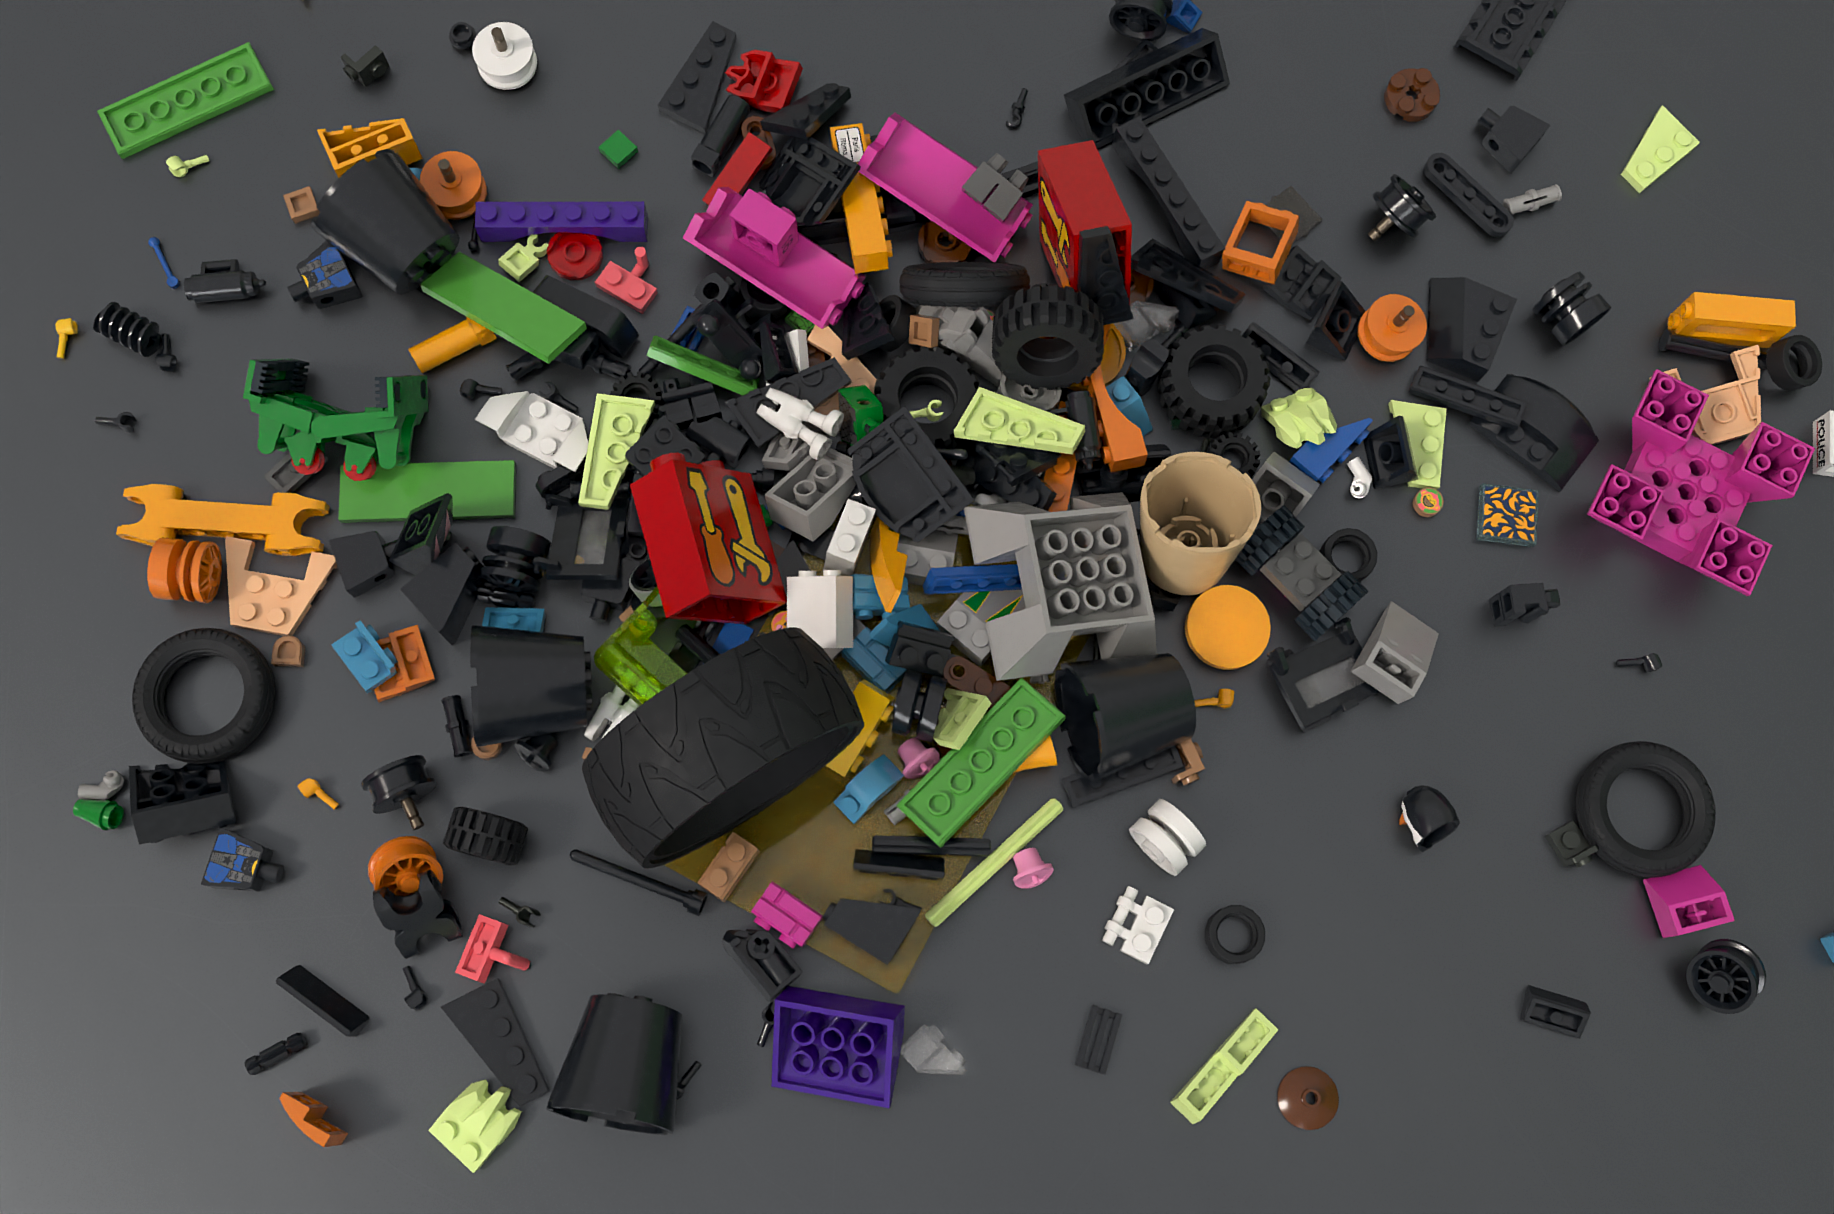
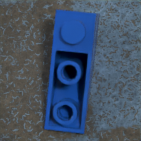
[1289,418,1373,483]

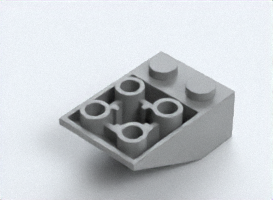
[1350,601,1439,704]

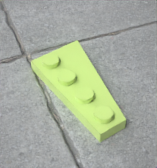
[954,387,1085,455]

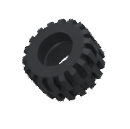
[442,806,528,866]

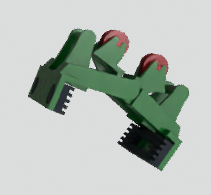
[243,358,428,481]

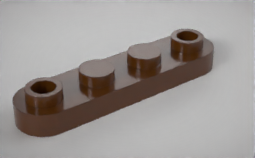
[942,657,1012,710]

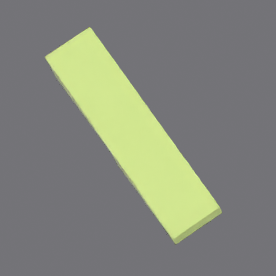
[1170,1008,1278,1124]

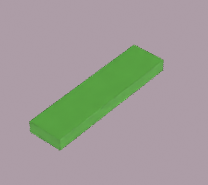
[646,335,759,395]

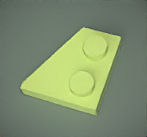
[933,688,992,750]

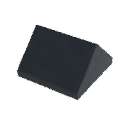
[1306,281,1366,360]
[1364,416,1418,489]

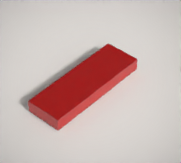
[702,132,773,205]

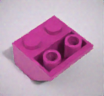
[1643,865,1735,938]

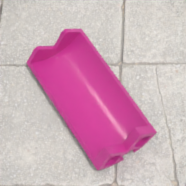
[858,113,1033,263]
[683,187,866,329]

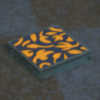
[1477,483,1539,547]

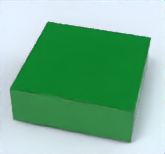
[598,130,638,169]

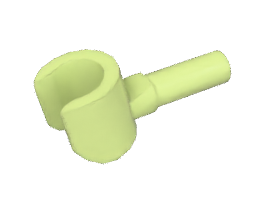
[166,155,209,178]
[909,400,944,422]

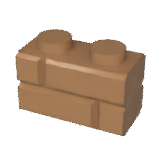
[698,832,760,903]

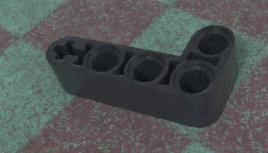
[533,275,639,358]

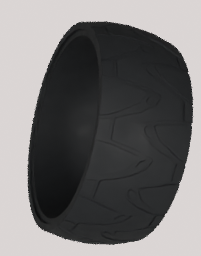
[582,627,864,869]

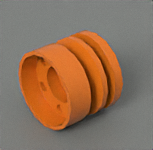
[147,537,222,603]

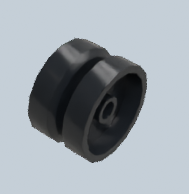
[891,669,947,743]

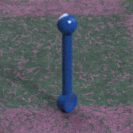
[148,237,180,289]

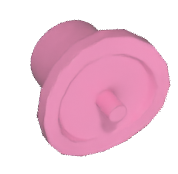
[897,737,940,779]
[1013,848,1054,889]

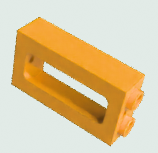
[1668,292,1796,348]

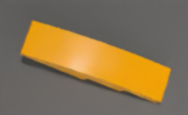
[870,517,908,613]

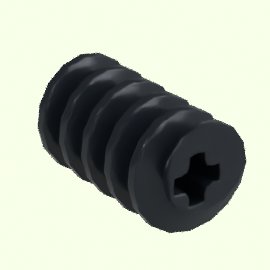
[93,302,161,357]

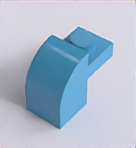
[833,754,904,824]

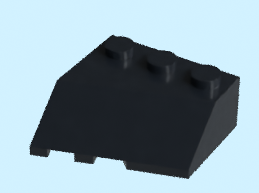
[1427,277,1517,382]
[129,761,236,845]

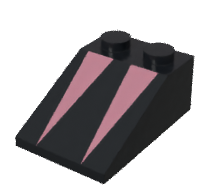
[389,493,453,575]

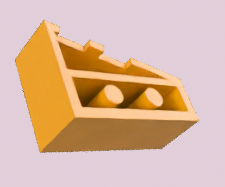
[317,118,423,178]

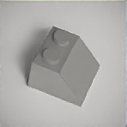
[1252,452,1320,524]
[897,530,958,585]

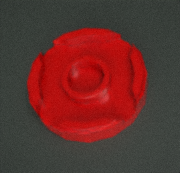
[547,232,603,281]

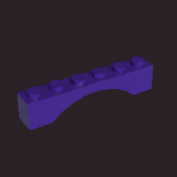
[475,201,648,242]

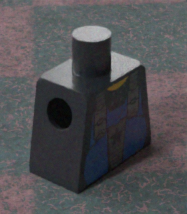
[287,243,363,309]
[201,828,284,892]

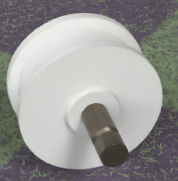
[472,22,537,90]

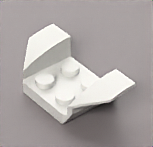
[475,391,589,472]

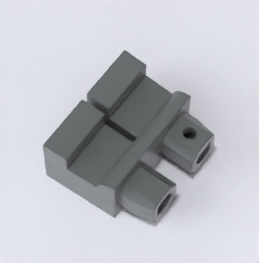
[962,153,1029,223]

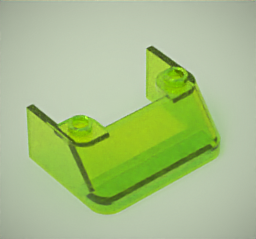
[594,586,687,706]

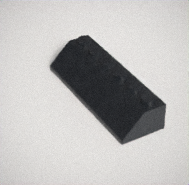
[1064,28,1230,149]

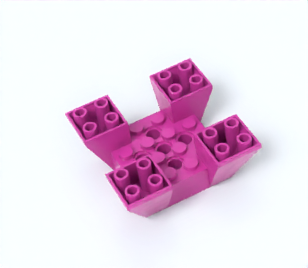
[1587,369,1815,596]

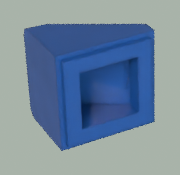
[1166,0,1203,34]

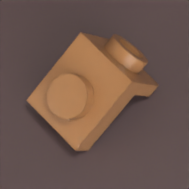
[1172,739,1205,786]

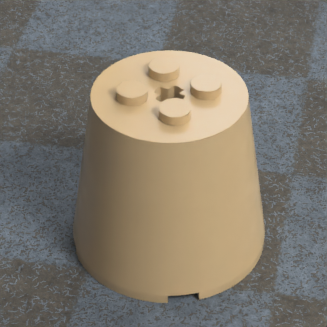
[1140,452,1261,595]

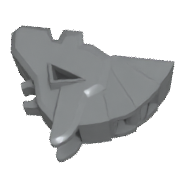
[915,305,1003,387]

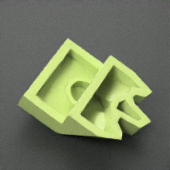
[1261,387,1337,449]
[428,1079,522,1173]

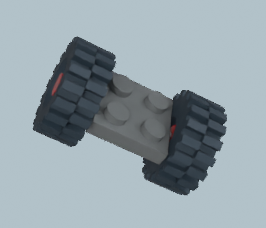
[1235,505,1369,641]

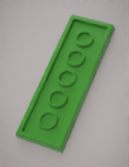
[97,42,274,159]
[420,251,587,364]
[338,460,516,523]
[896,678,1066,848]

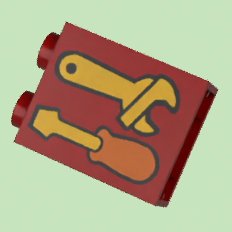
[1038,140,1132,305]
[630,453,787,624]

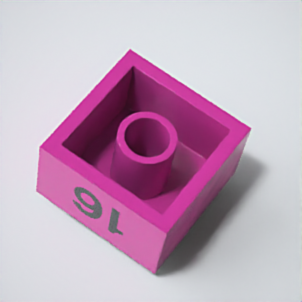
[729,189,799,267]

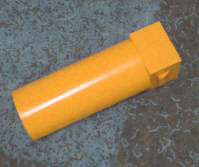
[408,316,497,374]

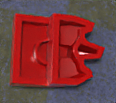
[725,50,803,113]

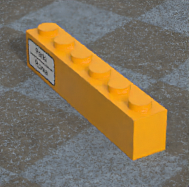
[830,123,893,274]

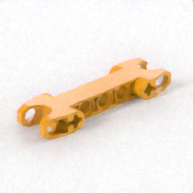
[116,484,330,556]

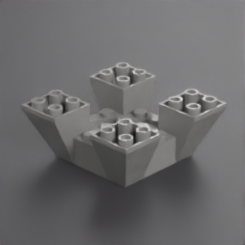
[964,492,1157,681]

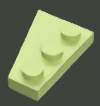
[1621,105,1700,193]
[1388,400,1447,490]

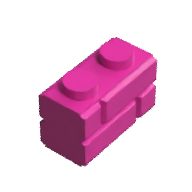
[751,881,823,949]

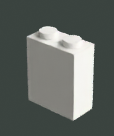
[823,499,876,576]
[787,570,853,648]

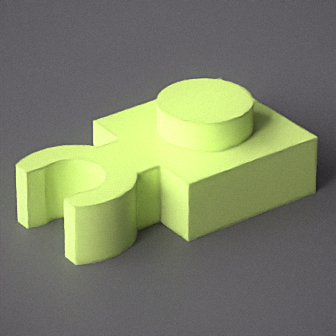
[498,234,549,282]

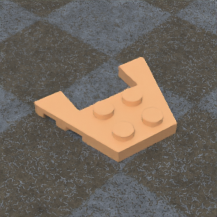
[807,325,877,431]
[1649,345,1761,445]
[225,536,337,636]

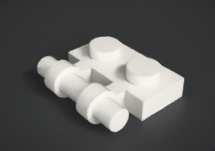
[1102,886,1174,964]

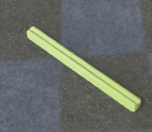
[925,798,1064,927]

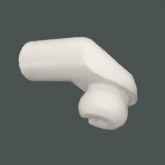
[1347,457,1372,498]

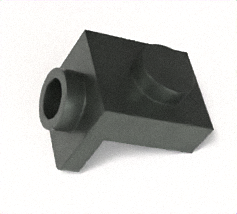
[341,45,389,87]

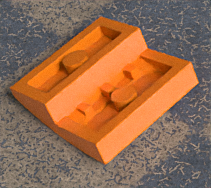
[374,625,435,702]
[279,1092,348,1147]

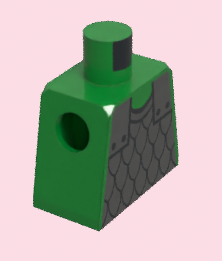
[838,385,883,446]

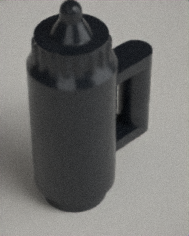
[184,259,266,303]
[1047,391,1101,471]

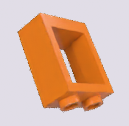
[1222,201,1299,284]

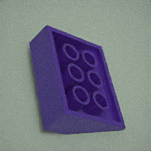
[771,986,905,1108]

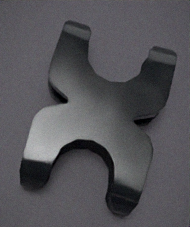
[373,869,463,959]

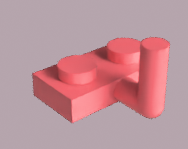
[595,247,658,314]
[455,914,530,984]

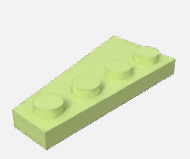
[578,393,655,510]

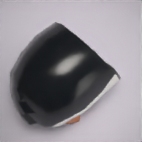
[1399,785,1460,852]

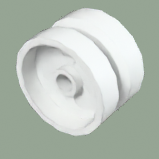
[1129,799,1206,876]

